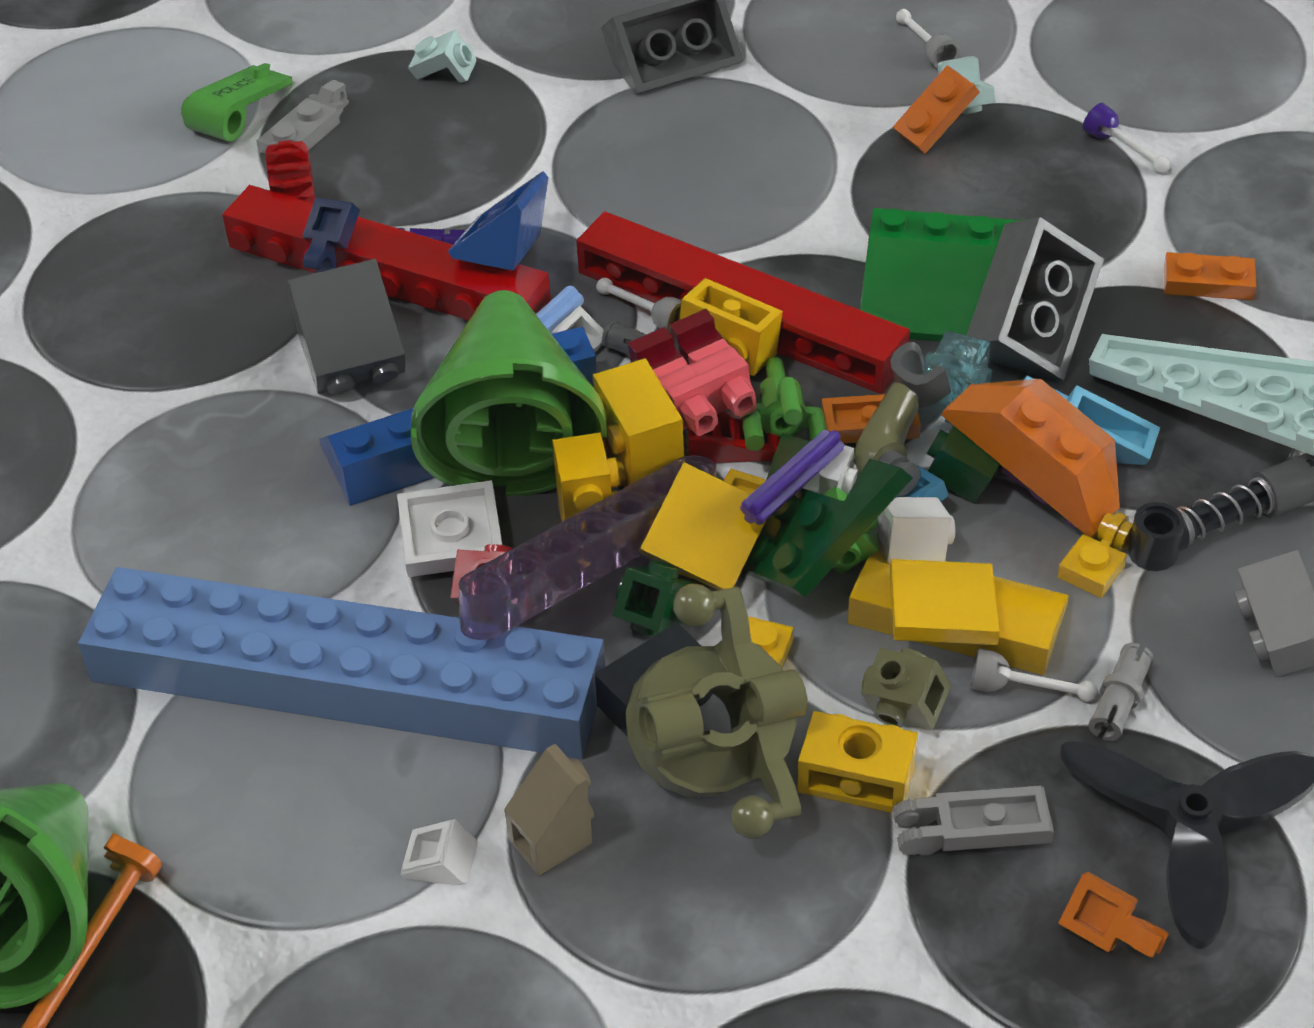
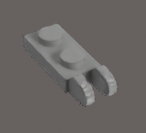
[892,785,1054,856]

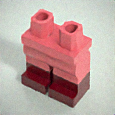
[627,308,757,436]

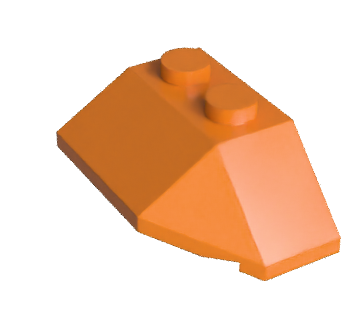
[941,379,1120,538]

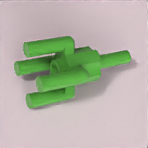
[742,357,828,461]

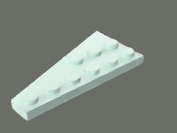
[1089,334,1314,456]

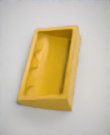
[848,549,1069,676]

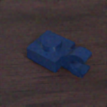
[302,197,360,273]

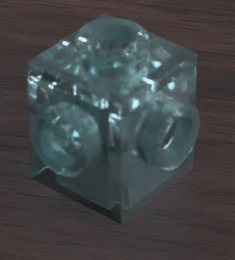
[922,330,992,406]

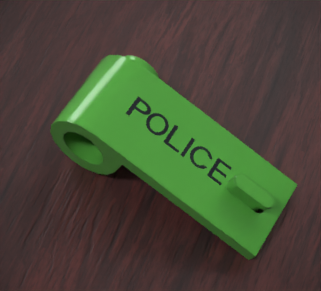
[181,63,292,142]

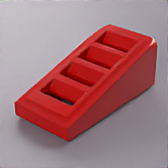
[687,412,781,464]

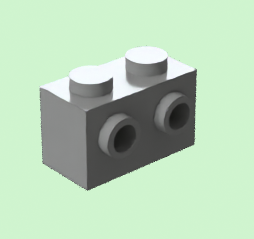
[1234,550,1314,677]

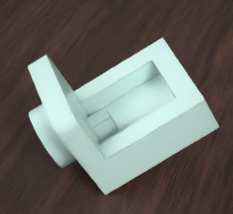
[408,30,476,83]
[938,56,996,114]

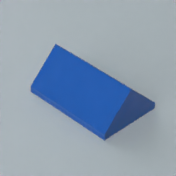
[448,171,548,271]

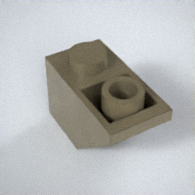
[504,744,594,876]

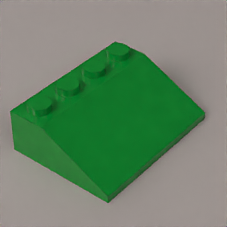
[860,208,1027,344]

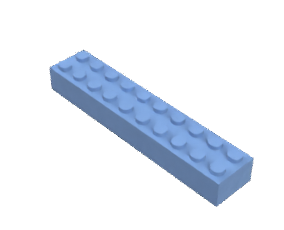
[78,567,605,759]

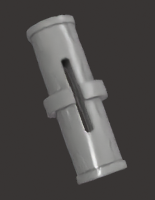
[1088,643,1154,741]

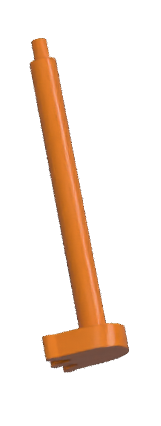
[21,833,162,1028]

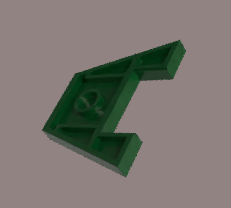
[742,433,913,598]

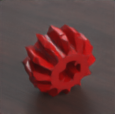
[265,140,315,203]

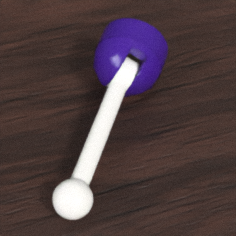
[1083,103,1170,173]

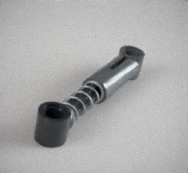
[1128,453,1314,571]

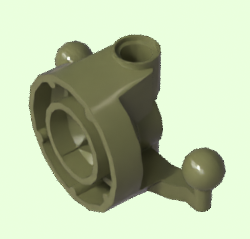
[626,584,808,839]

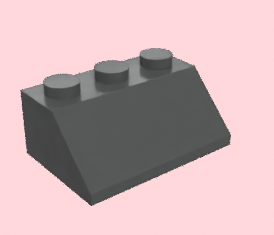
[601,0,744,95]
[963,217,1104,381]

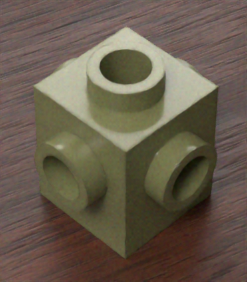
[861,648,951,730]

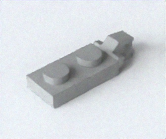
[256,80,349,154]

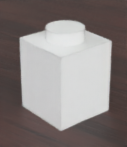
[877,497,955,563]

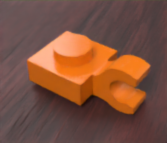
[1058,872,1170,958]

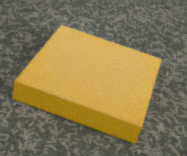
[640,462,766,590]
[890,559,1000,645]

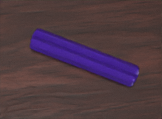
[740,430,844,525]

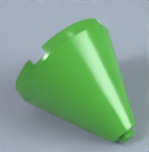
[411,290,607,497]
[0,783,88,1009]

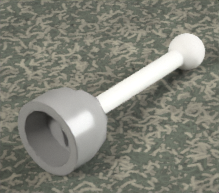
[896,9,960,68]
[596,278,682,334]
[970,648,1098,702]

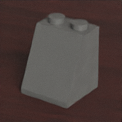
[288,259,405,394]

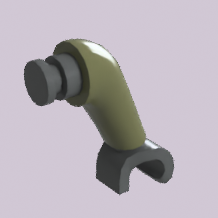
[854,342,951,496]

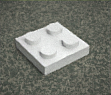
[397,480,502,577]

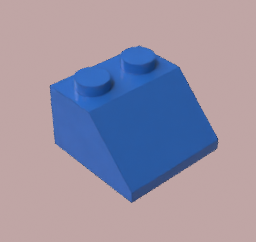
[319,408,435,506]

